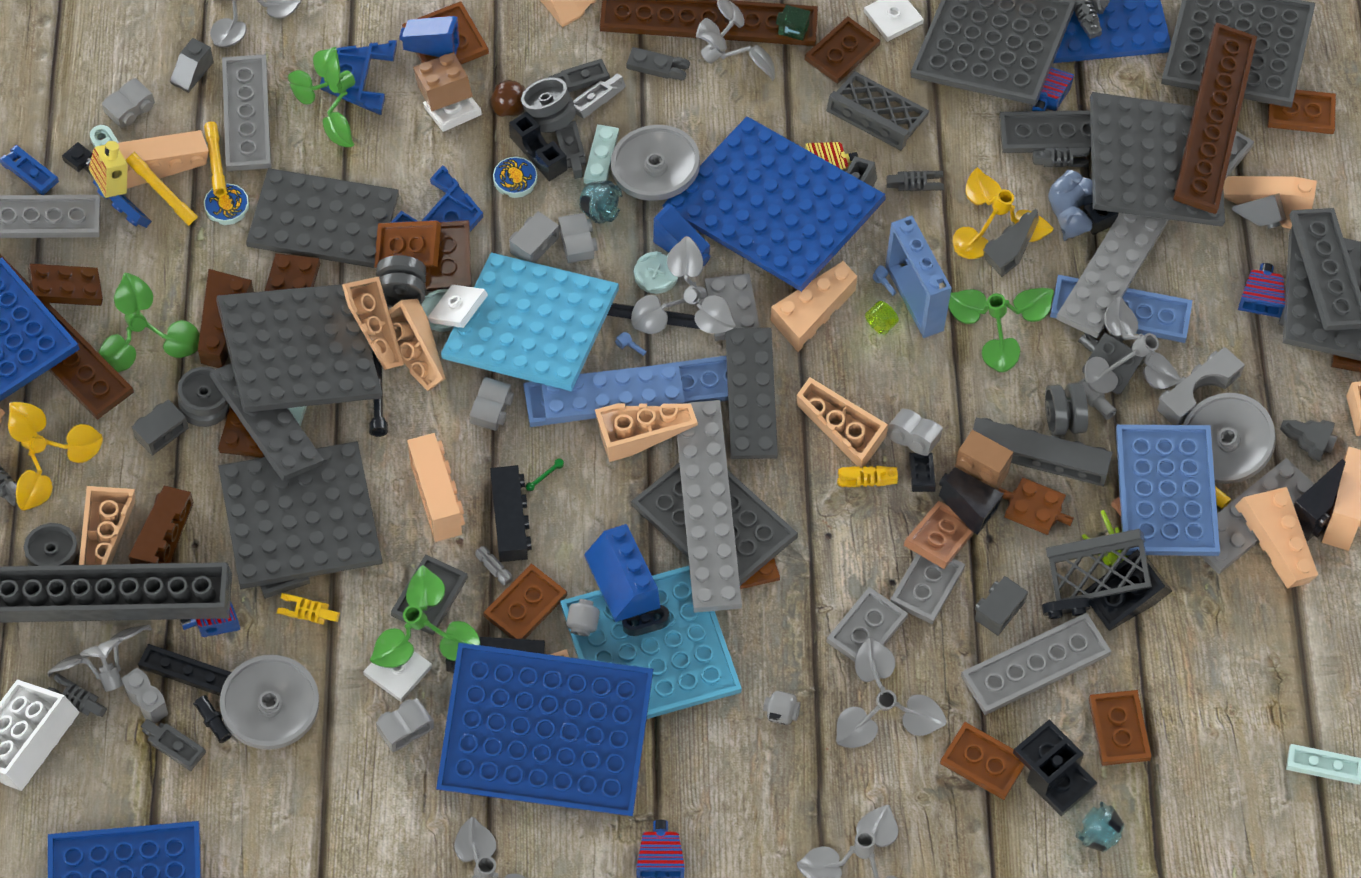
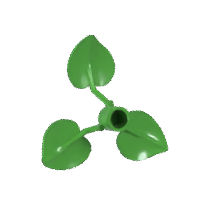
[288,47,355,147]
[98,272,200,372]
[948,288,1054,372]
[370,565,480,668]

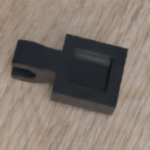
[62,142,92,175]

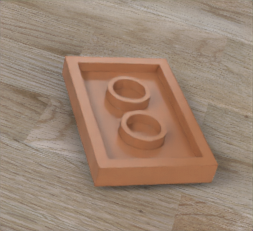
[903,501,974,569]

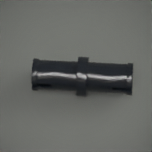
[193,695,232,743]

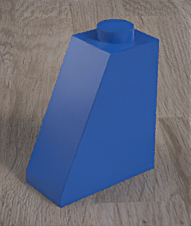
[400,16,460,57]
[653,204,710,266]

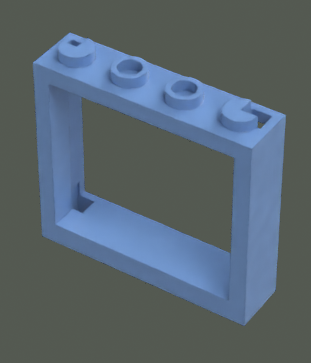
[885,216,952,338]

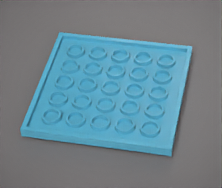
[441,252,619,391]
[560,566,742,719]

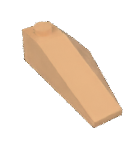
[1223,176,1317,229]
[342,277,404,370]
[389,299,446,391]

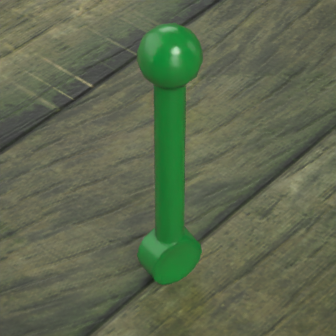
[525,458,564,492]

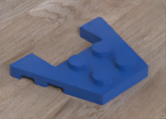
[320,40,397,115]
[391,165,483,232]

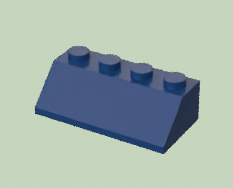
[584,524,661,622]

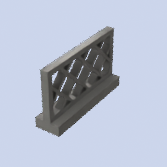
[826,71,929,151]
[1046,529,1152,601]

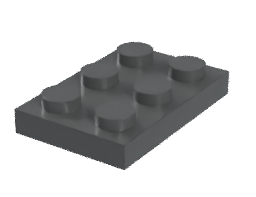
[391,554,468,636]

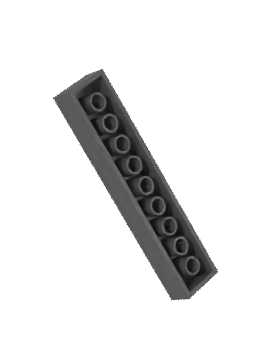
[0,562,232,623]

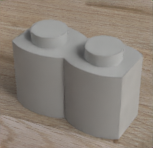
[102,78,155,128]
[558,212,598,263]
[470,377,514,431]
[887,409,943,456]
[122,668,168,724]
[376,698,434,752]

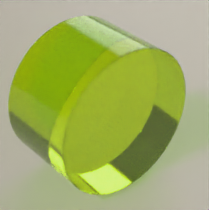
[865,301,899,335]

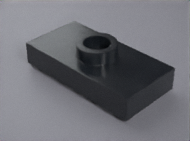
[909,452,936,492]

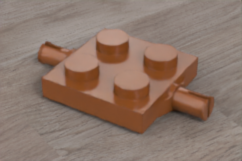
[998,477,1074,535]

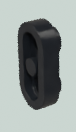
[1041,598,1090,619]
[622,605,670,636]

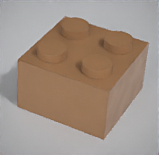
[413,52,473,111]
[955,430,1013,490]

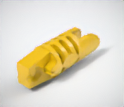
[837,466,898,487]
[276,593,340,625]

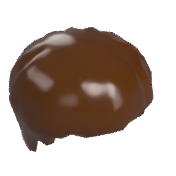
[490,80,526,117]

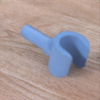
[873,265,897,296]
[615,332,647,356]

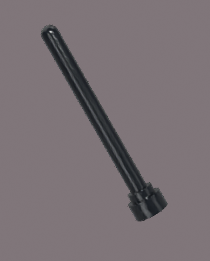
[369,351,388,437]

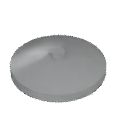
[611,125,700,201]
[1183,393,1276,484]
[220,655,319,750]

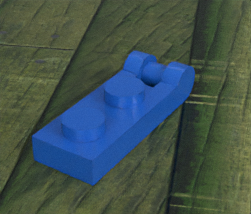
[0,145,59,195]

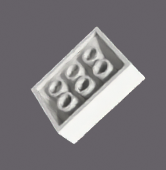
[0,680,80,791]

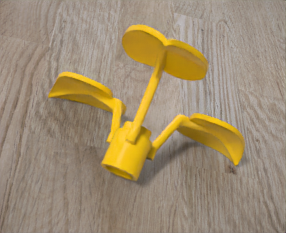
[952,167,1054,259]
[8,402,103,511]

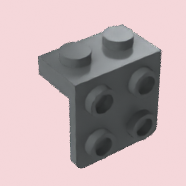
[1082,333,1146,394]

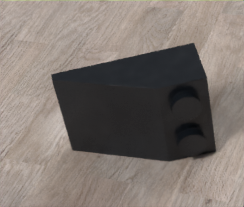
[1294,459,1346,541]
[1082,549,1172,631]

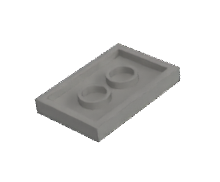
[705,273,760,341]
[890,554,965,625]
[826,587,908,662]

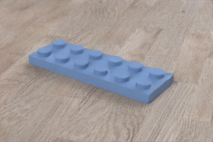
[1050,275,1193,343]
[541,363,685,423]

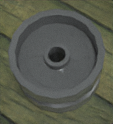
[521,77,577,133]
[376,255,426,307]
[178,367,229,427]
[1045,382,1088,436]
[24,523,80,566]

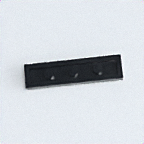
[138,644,231,696]

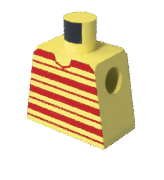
[89,141,128,198]
[805,142,858,172]

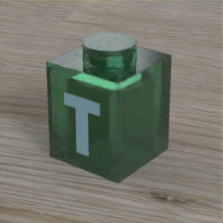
[776,5,811,41]

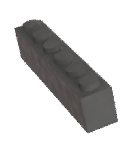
[973,417,1113,487]

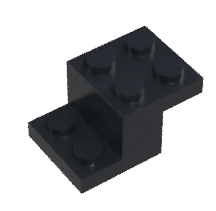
[1013,719,1097,816]

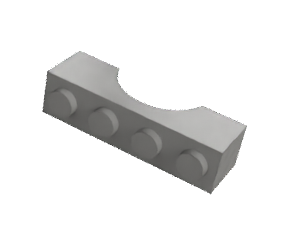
[1157,347,1245,425]

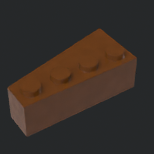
[198,269,254,368]
[128,485,194,564]

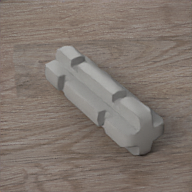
[475,546,512,585]

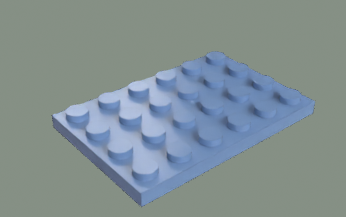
[1116,425,1220,556]

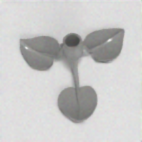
[210,0,302,47]
[696,0,775,81]
[631,236,736,334]
[1084,296,1181,394]
[47,625,152,692]
[836,637,947,748]
[797,805,898,878]
[454,817,526,878]

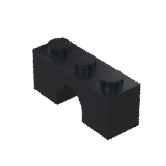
[509,111,567,181]

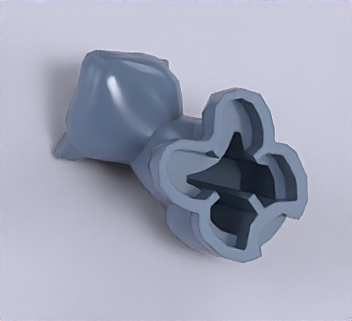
[1048,170,1093,241]

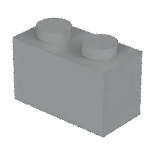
[509,211,560,263]

